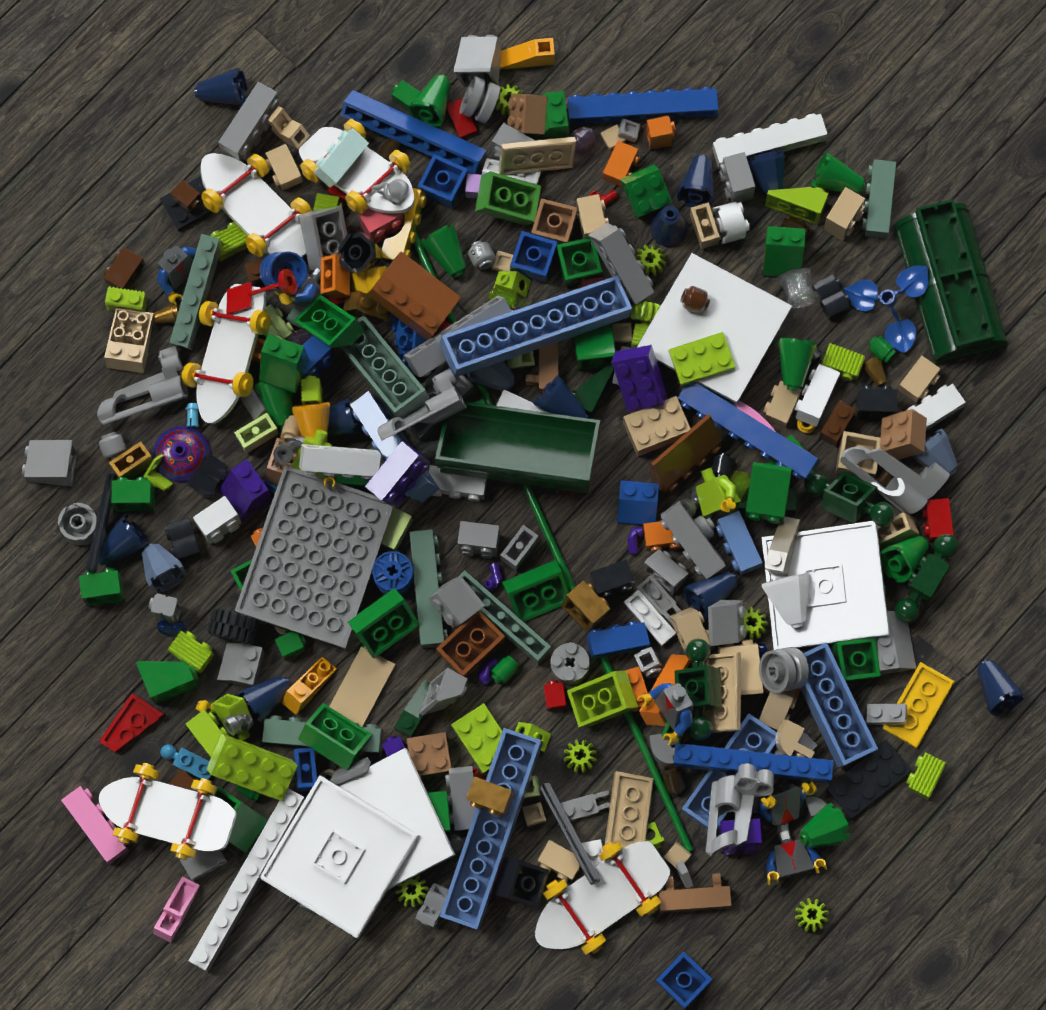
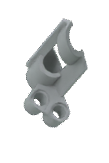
[97,345,188,425]
[377,369,467,441]

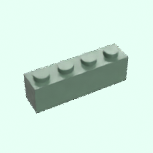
[862,159,896,239]

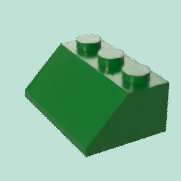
[294,295,364,348]
[502,560,569,622]
[298,703,372,770]

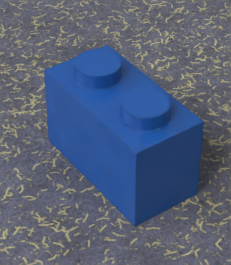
[293,748,317,792]

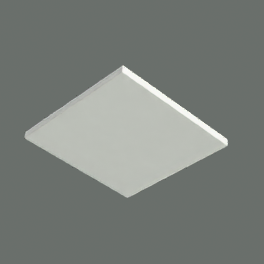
[637,253,792,404]
[762,521,890,650]
[337,748,455,890]
[259,776,419,939]

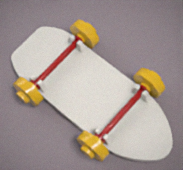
[299,119,415,214]
[200,153,312,257]
[181,284,271,424]
[99,763,236,860]
[535,840,670,955]

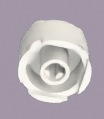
[712,202,749,244]

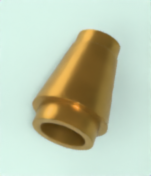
[153,304,179,324]
[863,356,887,386]

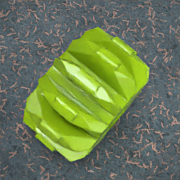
[496,84,523,116]
[635,244,666,277]
[630,301,661,323]
[744,607,768,640]
[564,740,596,773]
[395,875,429,908]
[795,898,828,932]

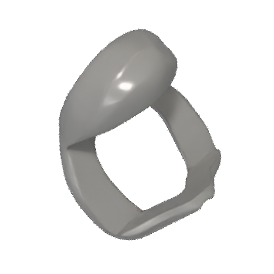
[371,179,409,205]

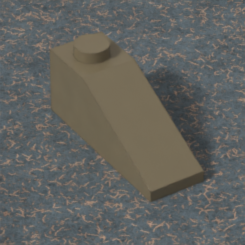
[765,517,801,576]

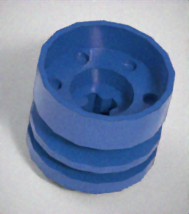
[259,251,307,291]
[372,551,414,596]

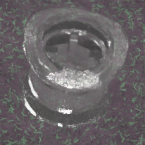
[777,268,821,309]

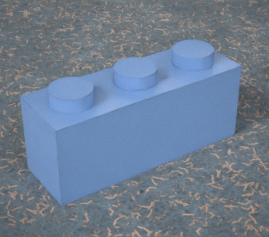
[715,511,762,576]

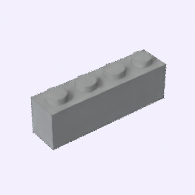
[660,501,725,579]

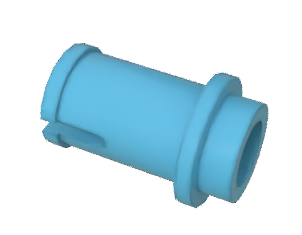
[185,403,199,428]

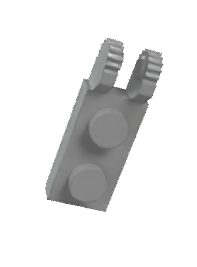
[636,575,681,627]
[560,791,610,822]

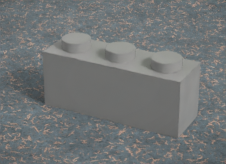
[445,766,476,830]

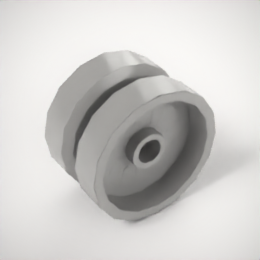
[460,76,500,124]
[759,647,809,693]

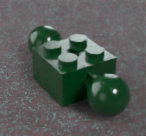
[804,471,895,527]
[895,534,958,623]
[674,638,721,741]

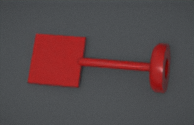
[226,269,297,314]

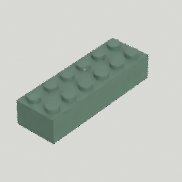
[339,315,430,418]

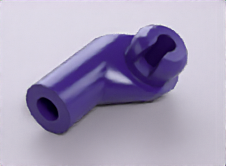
[627,526,643,554]
[484,563,503,591]
[478,657,498,685]

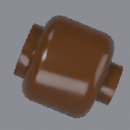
[680,286,710,314]

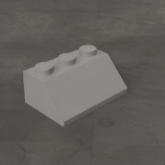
[299,206,347,270]
[875,611,916,675]

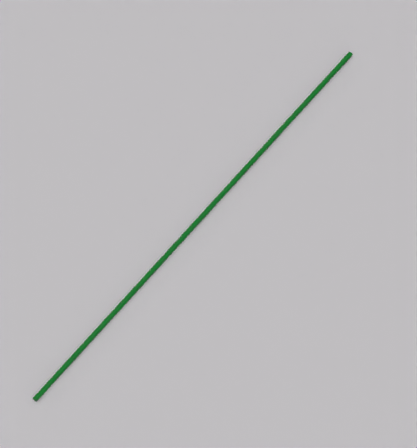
[402,213,694,852]

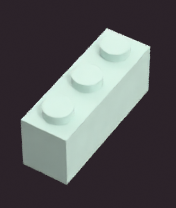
[313,128,369,187]

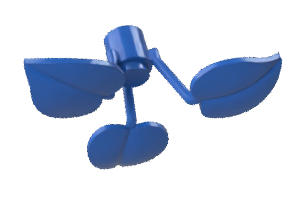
[844,266,928,353]

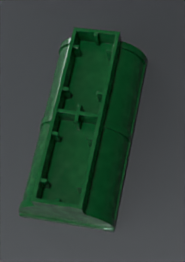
[894,199,1008,365]
[435,401,600,493]

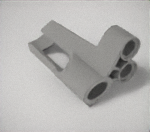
[840,447,950,514]
[706,763,774,857]

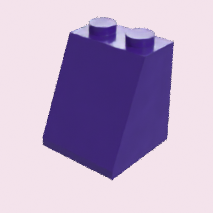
[219,459,272,522]

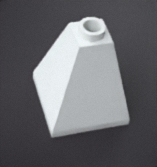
[762,572,809,628]

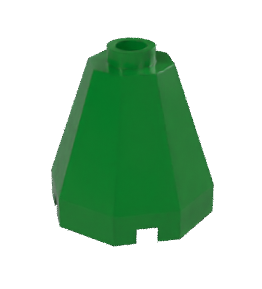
[799,803,850,848]

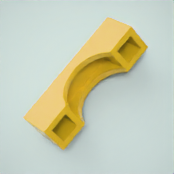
[382,188,426,263]

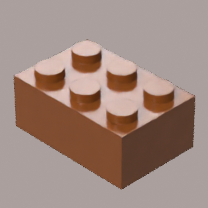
[436,610,505,678]

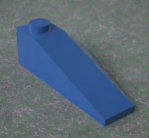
[391,314,427,376]

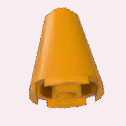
[292,403,330,442]

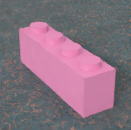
[61,786,129,865]

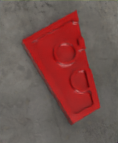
[99,694,164,753]

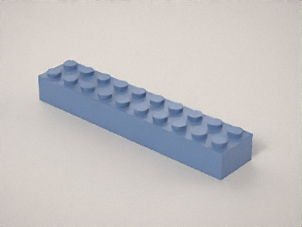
[440,276,632,378]
[440,728,543,930]

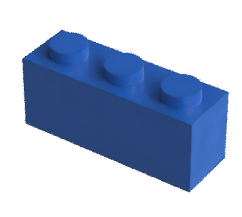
[586,621,650,660]

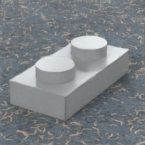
[866,704,907,725]

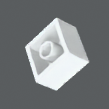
[193,496,241,544]

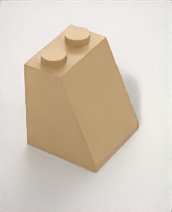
[718,640,763,695]

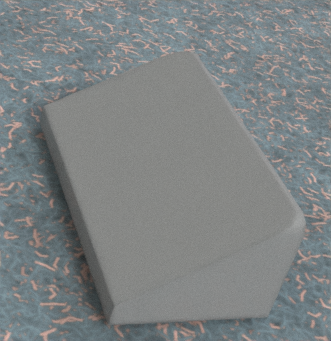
[239,389,267,420]

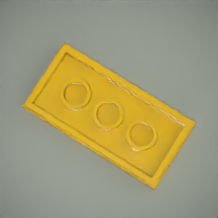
[882,662,954,748]

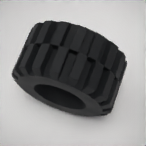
[207,608,260,645]

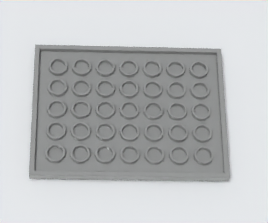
[234,465,393,649]

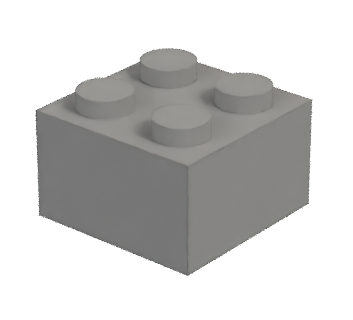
[719,152,755,203]
[457,521,500,559]

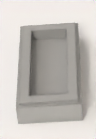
[330,757,371,785]

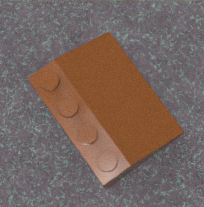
[367,251,461,340]
[650,413,723,494]

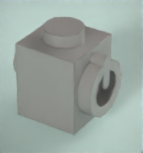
[634,647,663,679]

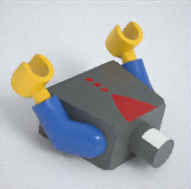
[157,245,196,305]
[275,268,321,311]
[637,683,694,745]
[758,781,817,832]
[766,831,827,885]

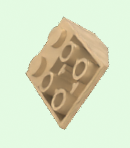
[104,308,153,373]

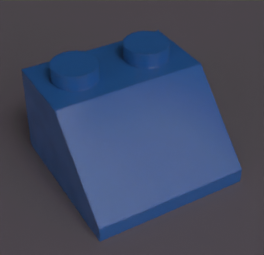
[617,480,659,525]

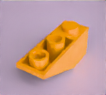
[500,38,555,69]
[282,657,337,715]

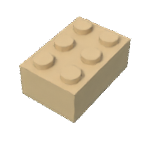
[623,396,690,457]

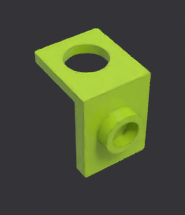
[494,271,531,297]
[144,454,173,491]
[515,722,551,752]
[645,822,665,850]

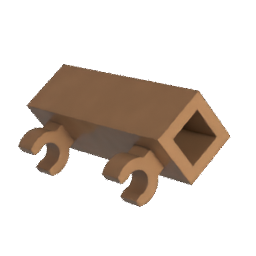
[526,342,558,394]
[656,873,731,913]

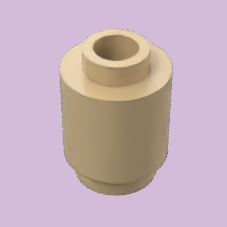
[280,415,301,444]

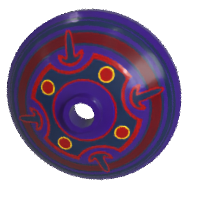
[153,426,210,482]

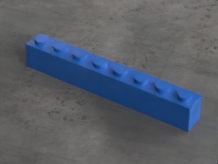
[568,87,718,125]
[340,90,487,174]
[678,382,821,480]
[673,743,834,784]

